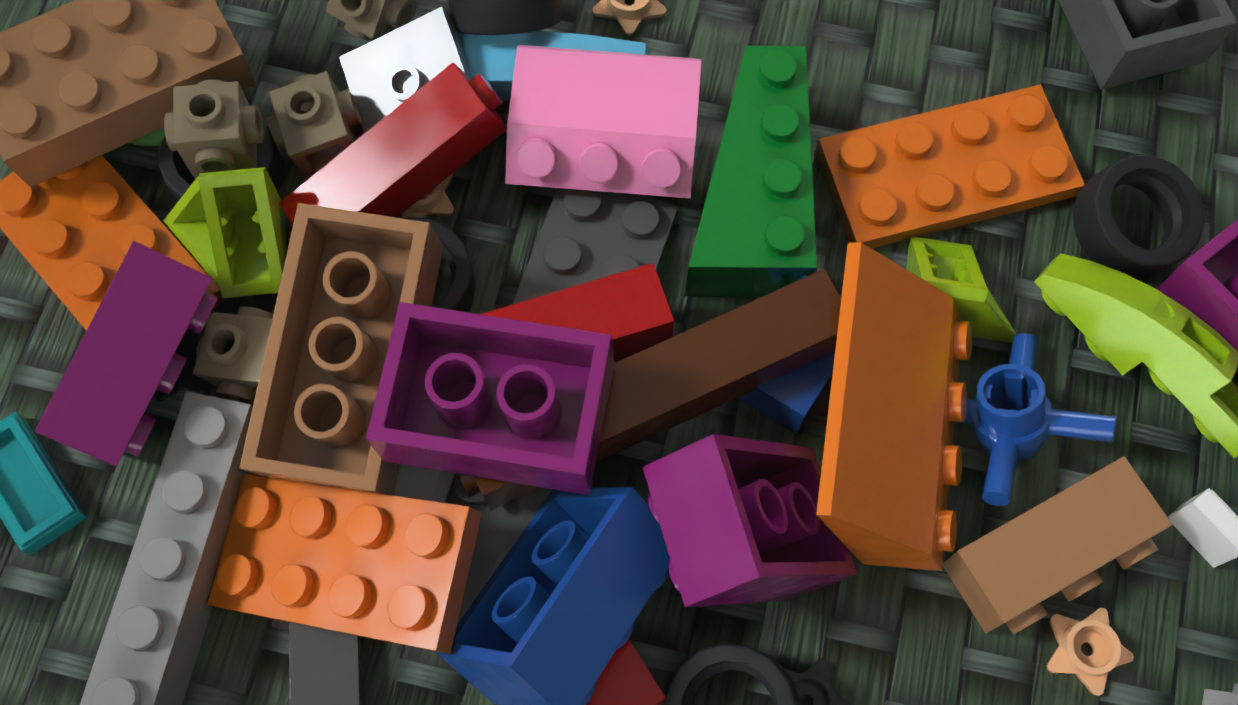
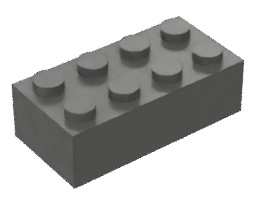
[1058,0,1237,90]

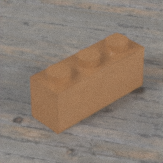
[943,456,1173,635]

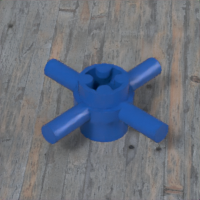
[955,333,1116,506]

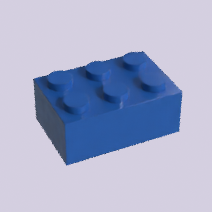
[437,487,670,705]

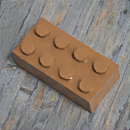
[0,0,257,187]
[239,203,444,496]

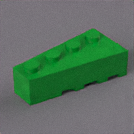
[684,45,817,297]

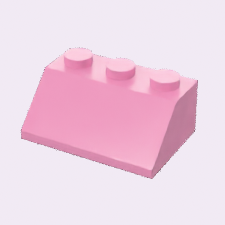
[505,45,702,198]

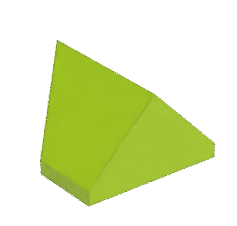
[163,167,287,298]
[906,236,1017,343]

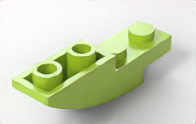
[1034,253,1238,458]

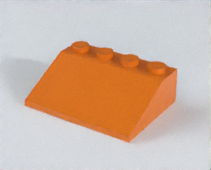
[816,242,972,571]

